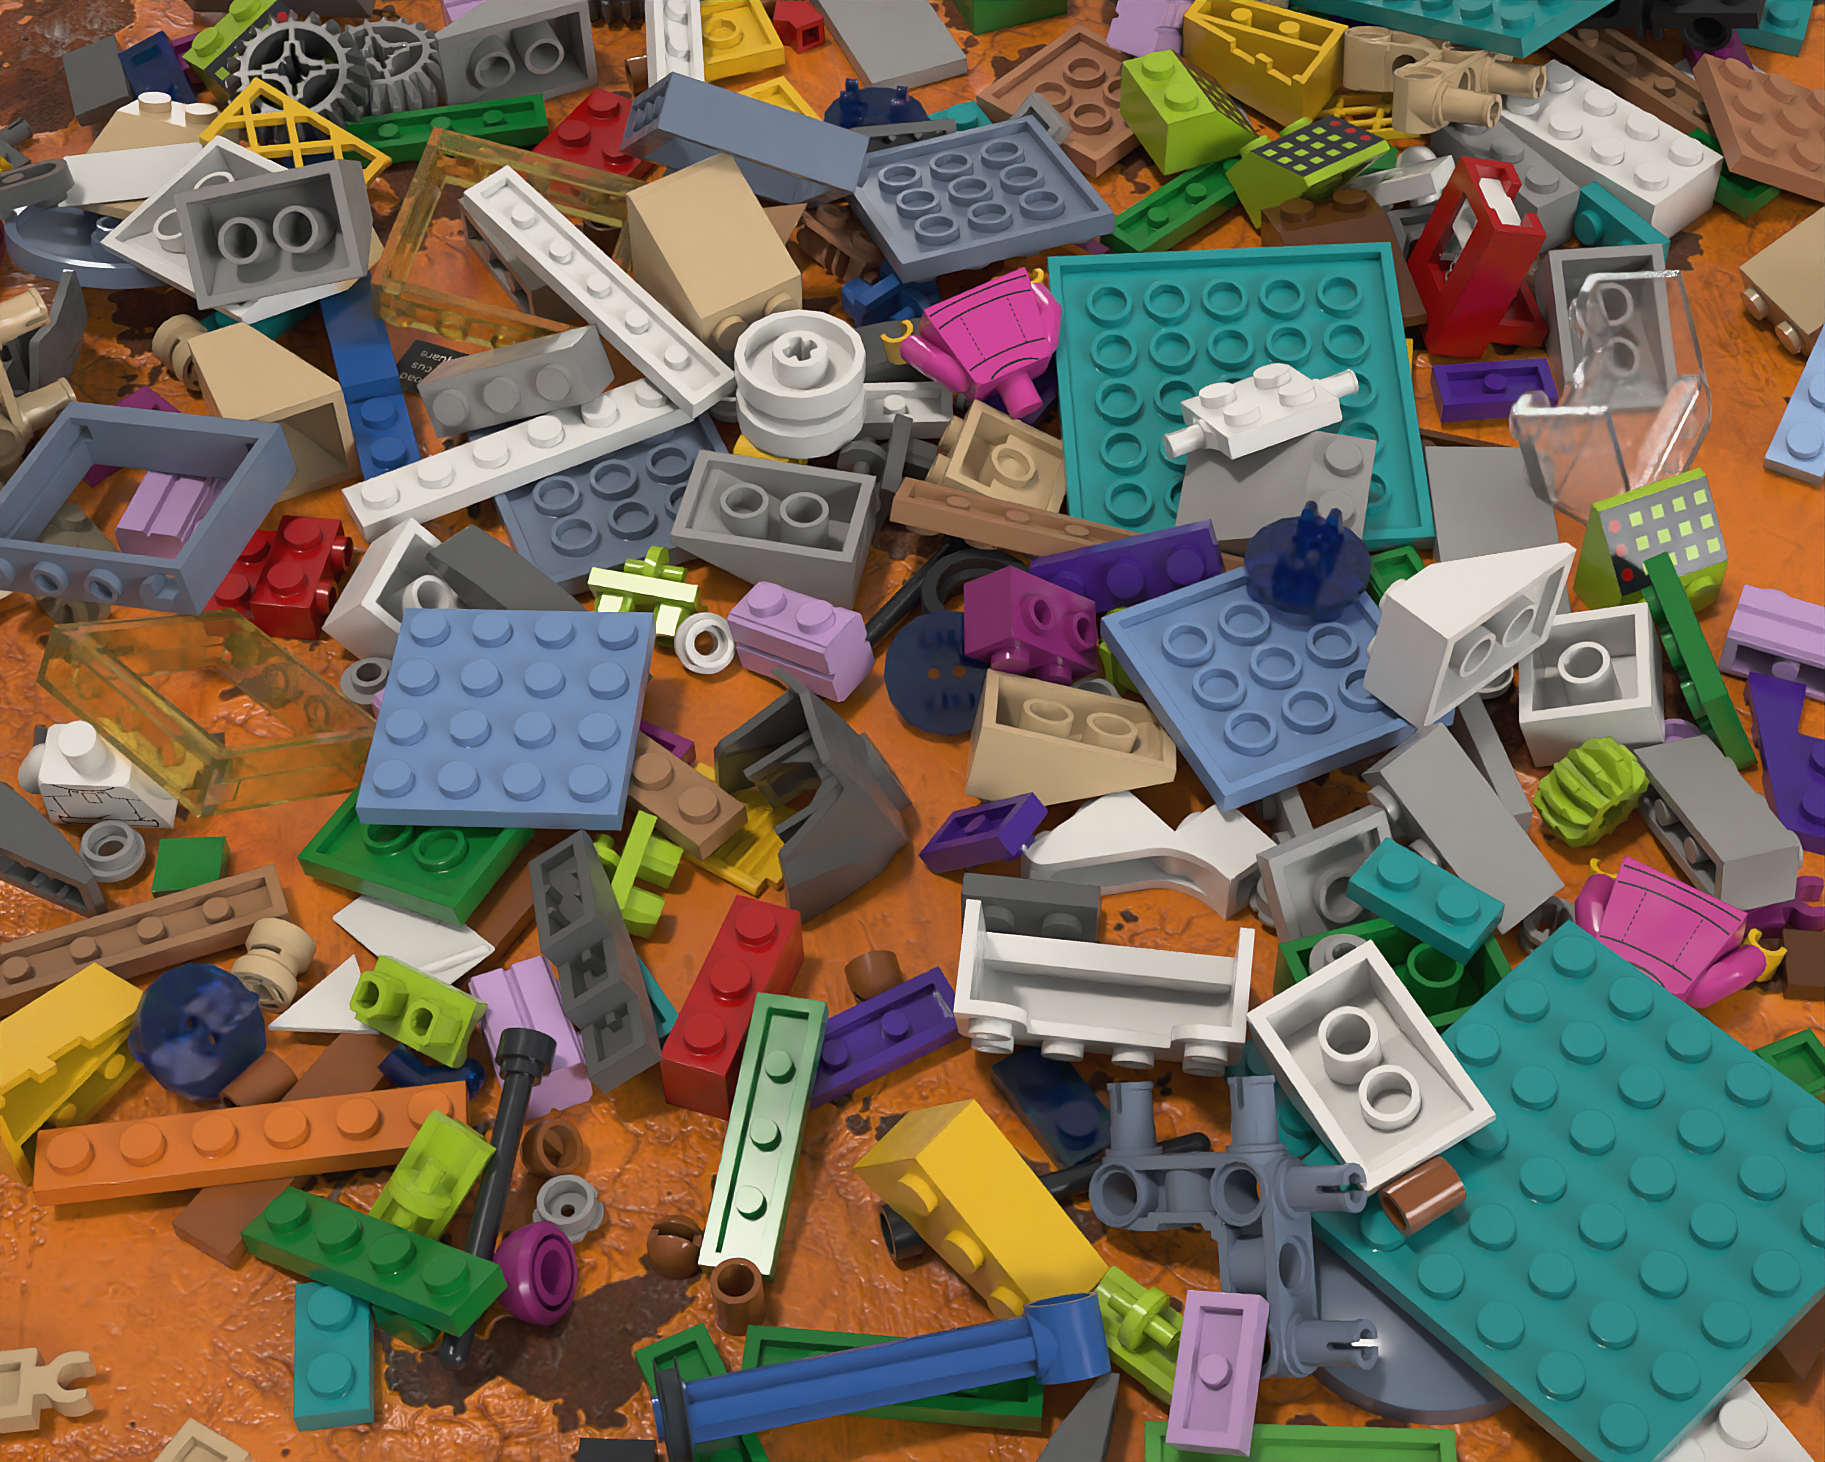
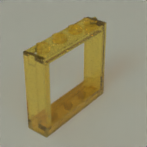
[370,127,649,349]
[36,608,377,818]

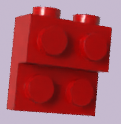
[196,515,354,641]

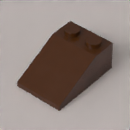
[1261,188,1427,327]

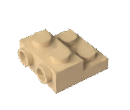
[925,399,1066,513]

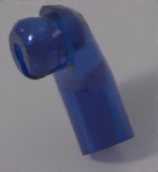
[377,1043,486,1102]

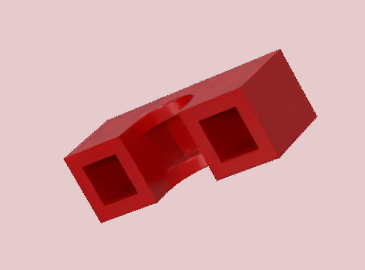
[659,895,804,1121]

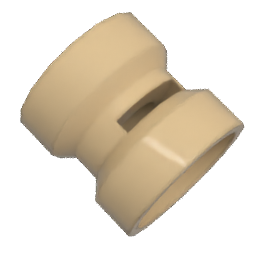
[152,314,208,391]
[226,918,317,1013]

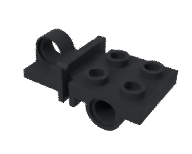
[1574,0,1766,52]

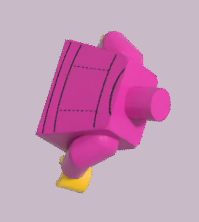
[880,267,1062,420]
[1574,856,1787,1009]

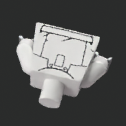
[18,720,227,829]

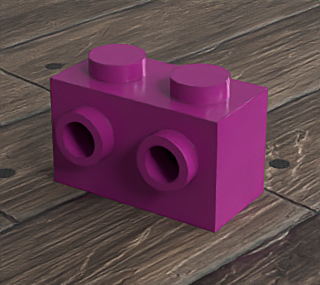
[964,565,1098,687]

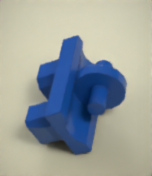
[841,259,941,328]

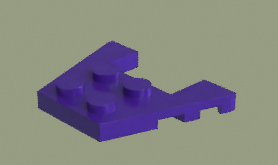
[1743,671,1825,856]

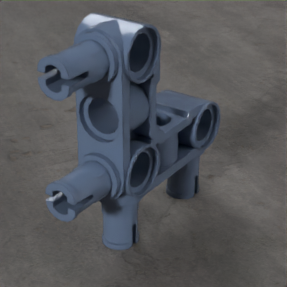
[1089,1075,1379,1379]

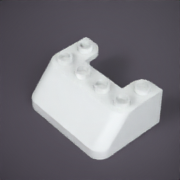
[953,899,1255,1077]

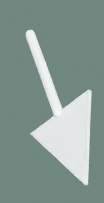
[267,944,491,1035]

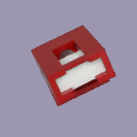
[1407,156,1549,359]

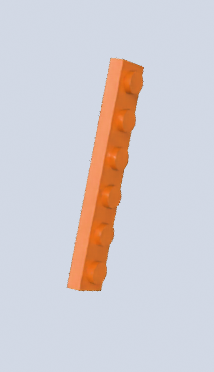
[32,1081,470,1207]

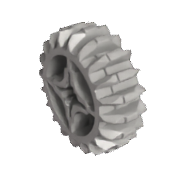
[321,16,446,117]

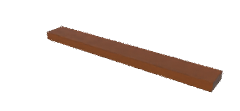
[172,839,549,1269]

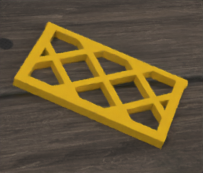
[199,77,392,189]

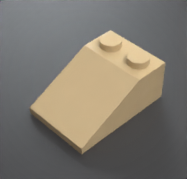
[70,92,240,220]
[964,668,1177,806]

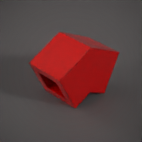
[773,0,825,54]

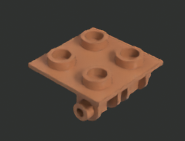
[796,204,886,285]

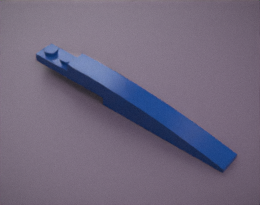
[282,152,421,481]

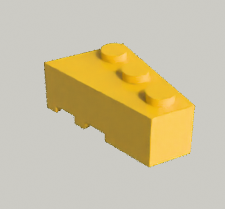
[1183,0,1348,127]
[0,962,163,1186]
[851,1098,1110,1320]

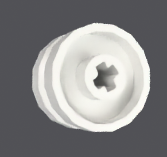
[734,309,866,459]

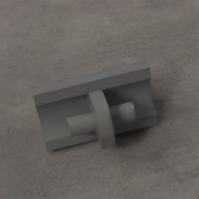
[837,413,938,531]

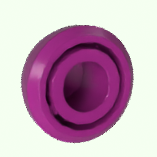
[492,1221,578,1326]

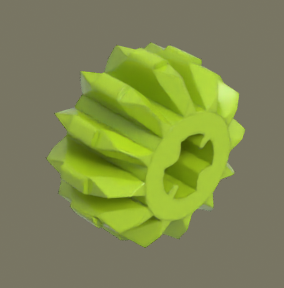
[1532,736,1650,848]

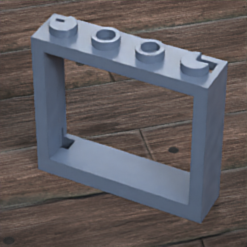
[619,71,871,209]
[0,401,297,616]

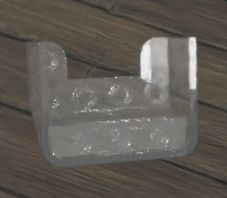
[1509,270,1712,527]

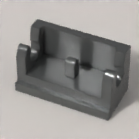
[62,35,141,139]

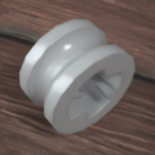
[1517,896,1576,956]

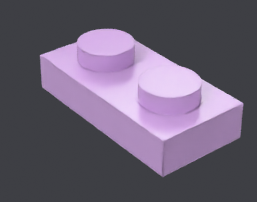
[1165,1290,1270,1457]

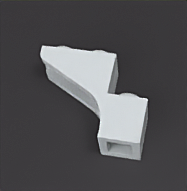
[1021,790,1277,921]

